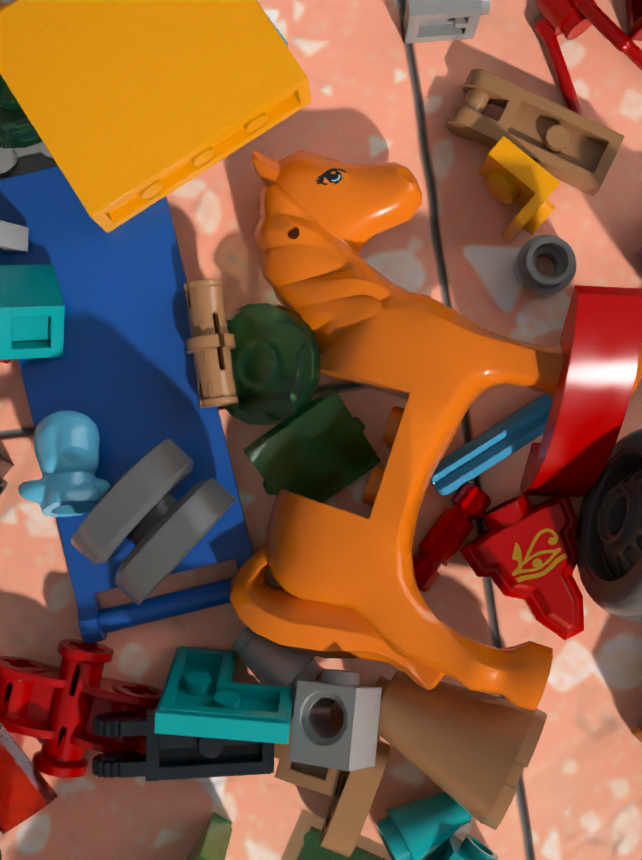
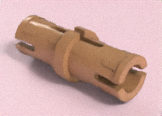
[183,279,238,408]

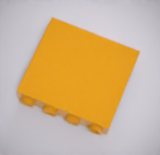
[0,0,311,234]

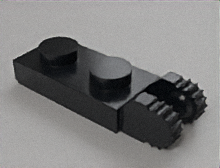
[92,708,274,781]

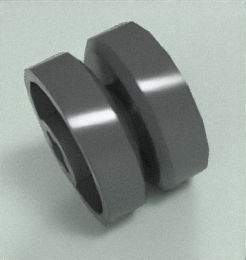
[70,439,237,606]

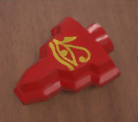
[459,493,584,640]

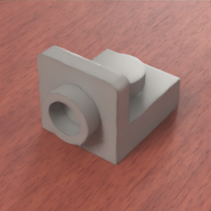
[403,0,490,44]

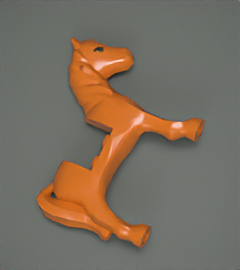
[229,150,642,711]

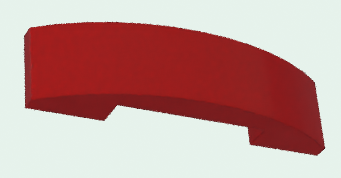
[520,285,642,497]

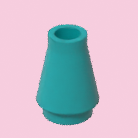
[375,792,471,860]

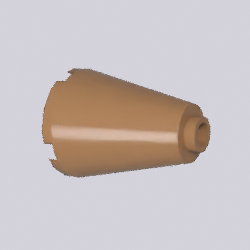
[375,670,547,830]

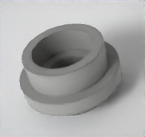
[515,235,577,295]

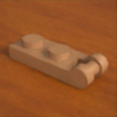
[445,69,625,196]

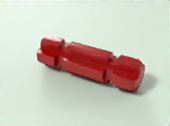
[412,482,491,592]

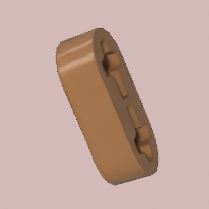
[319,739,390,857]

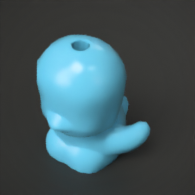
[18,410,111,517]

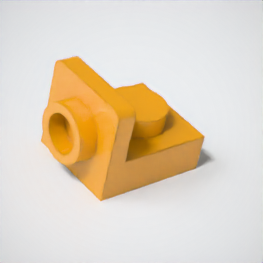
[479,136,561,242]

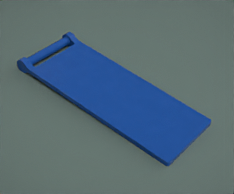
[0,166,254,644]

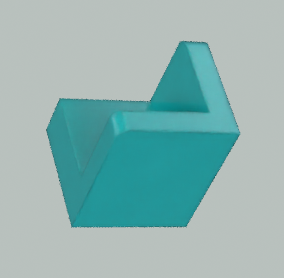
[0,264,65,360]

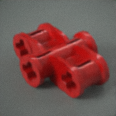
[0,639,162,778]

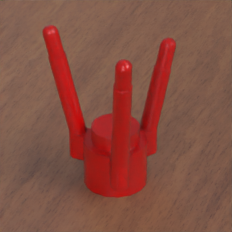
[534,0,642,115]

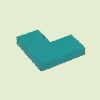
[154,646,294,744]

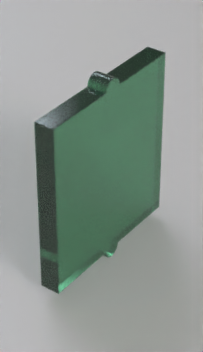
[243,387,381,503]

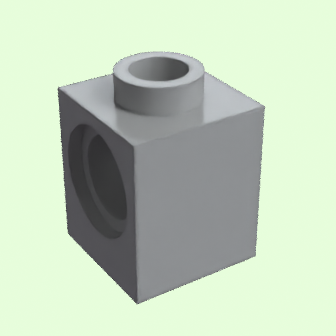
[289,668,382,772]

